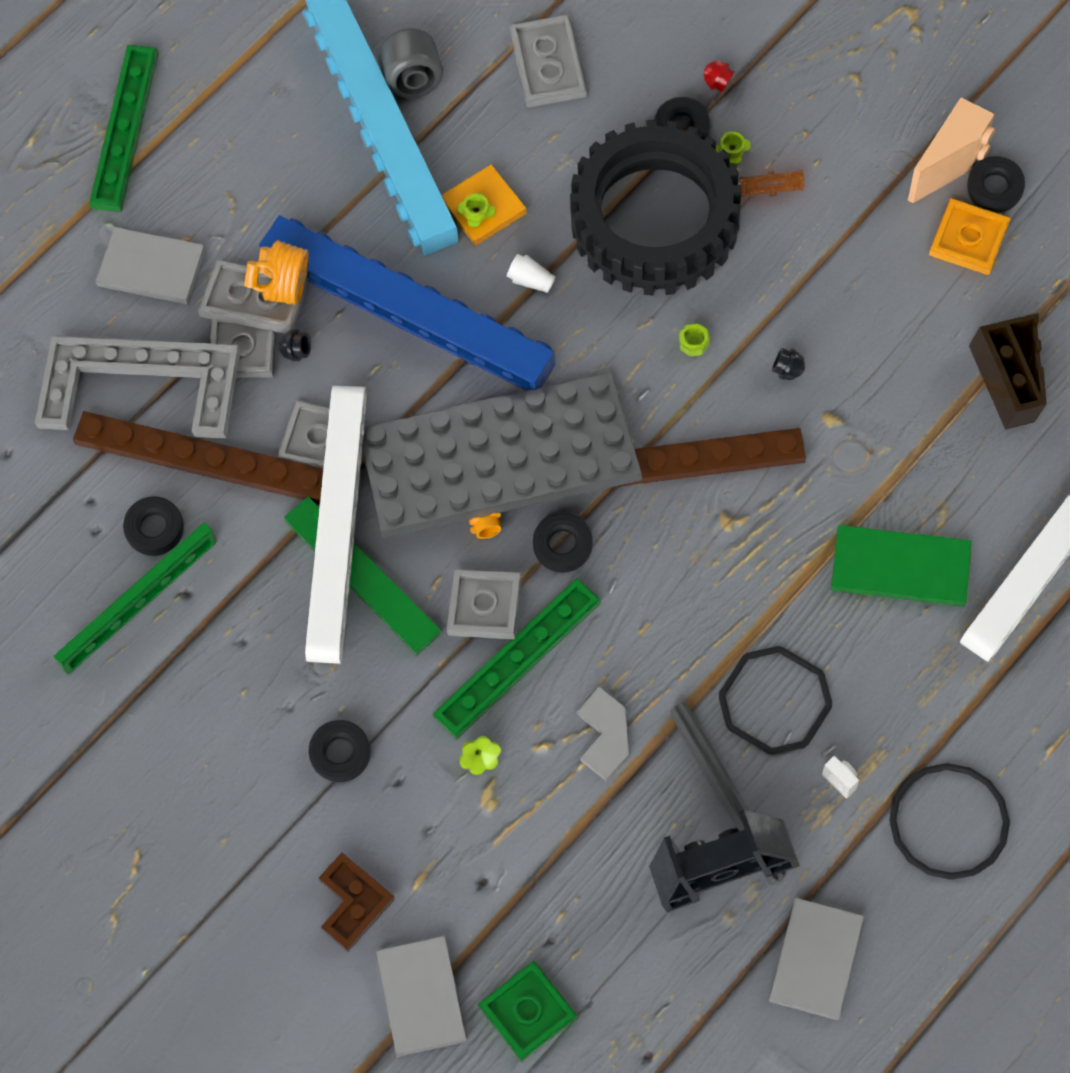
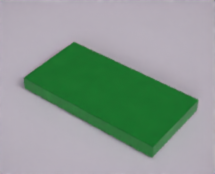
[831,525,972,607]

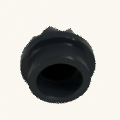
[278,329,311,361]
[772,348,805,380]

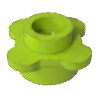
[716,131,751,165]
[458,193,495,227]

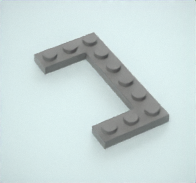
[35,336,241,438]

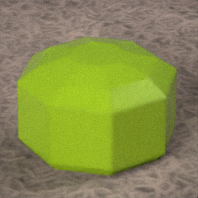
[679,323,710,357]

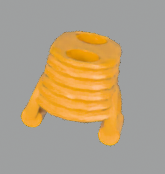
[244,240,309,306]

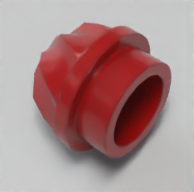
[703,61,735,93]

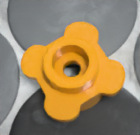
[469,513,502,539]

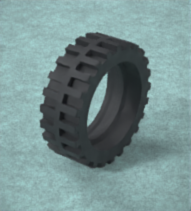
[570,120,742,296]

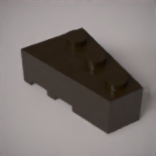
[969,313,1047,430]

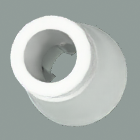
[506,254,556,293]

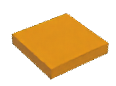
[441,164,527,246]
[929,198,1011,275]

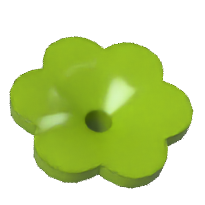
[459,736,501,775]

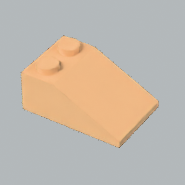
[908,97,995,203]

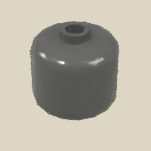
[380,28,443,98]

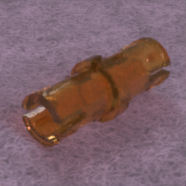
[739,170,805,197]

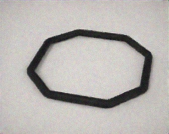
[718,646,832,755]

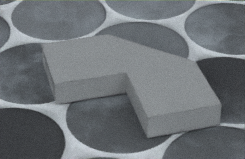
[577,687,629,782]

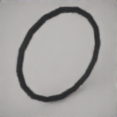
[889,763,1010,880]

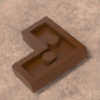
[319,852,395,952]

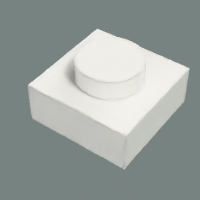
[822,756,859,799]

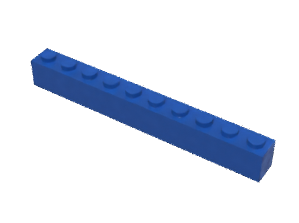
[259,215,555,391]

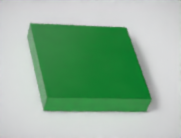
[478,960,578,1062]

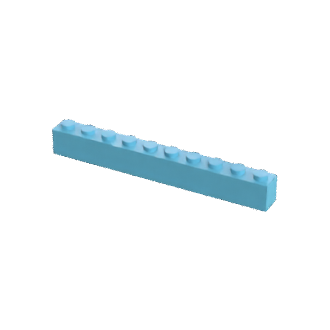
[303,0,459,256]

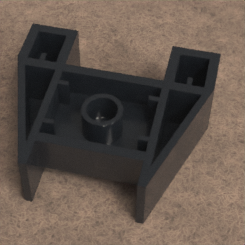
[649,810,800,912]

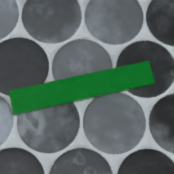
[89,45,159,212]
[284,496,442,656]
[53,522,217,675]
[432,578,601,740]

